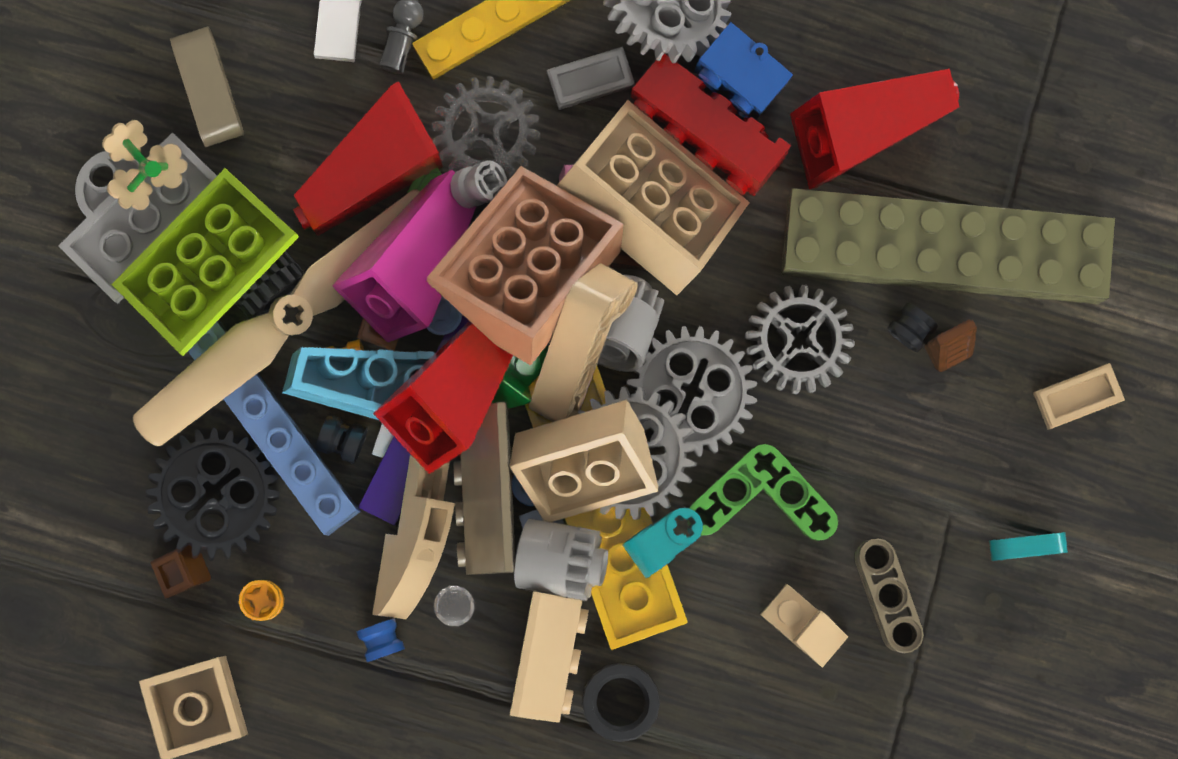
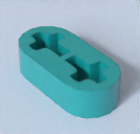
[989,532,1068,561]

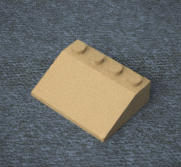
[557,100,750,295]

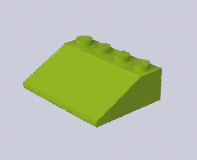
[111,168,299,356]

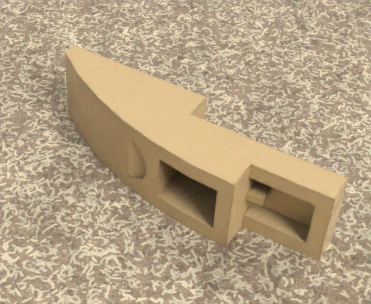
[372,454,455,619]

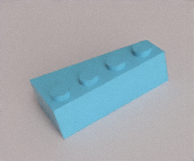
[282,347,435,420]

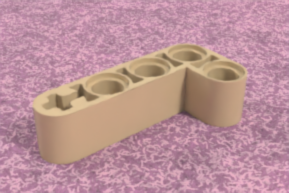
[529,263,638,422]

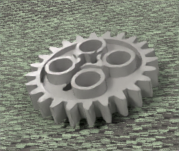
[603,0,731,63]
[626,326,757,457]
[578,387,697,520]

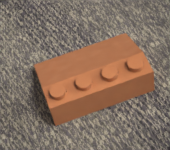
[427,166,624,365]

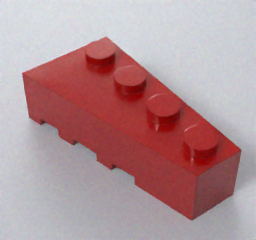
[631,54,791,196]

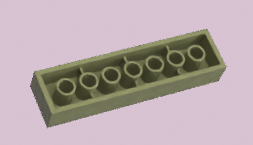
[781,188,1115,304]

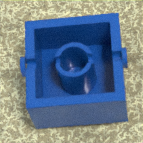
[694,22,793,120]

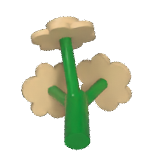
[102,120,187,210]

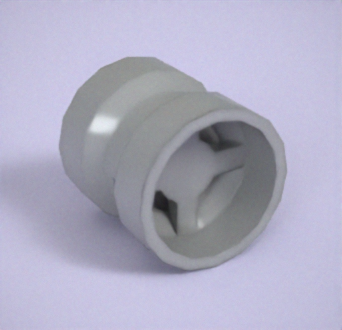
[451,161,507,208]

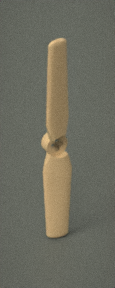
[133,189,420,446]

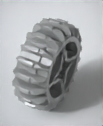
[745,285,855,394]

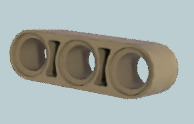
[170,26,244,147]
[854,538,924,653]

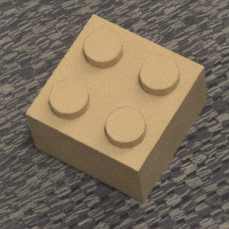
[139,656,248,759]

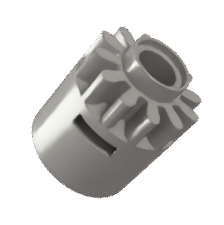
[597,275,665,372]
[514,518,608,601]

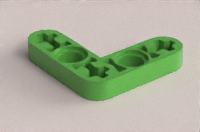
[687,444,838,541]

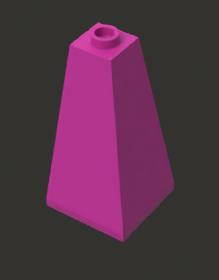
[332,170,476,342]

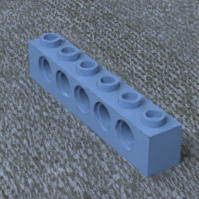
[188,320,361,536]

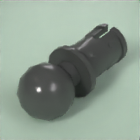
[378,0,424,74]

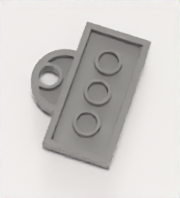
[59,132,217,304]

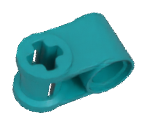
[622,508,703,578]

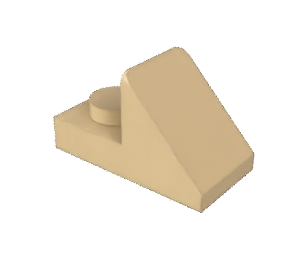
[760,584,848,668]

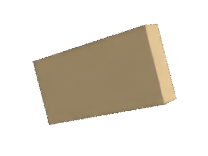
[1033,363,1125,430]

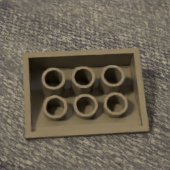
[454,402,516,575]

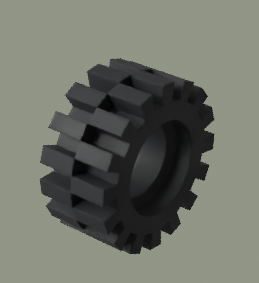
[235,251,305,319]

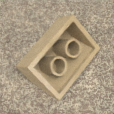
[510,400,658,522]
[510,591,589,722]

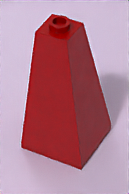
[790,69,960,190]
[293,81,443,236]
[373,321,513,474]

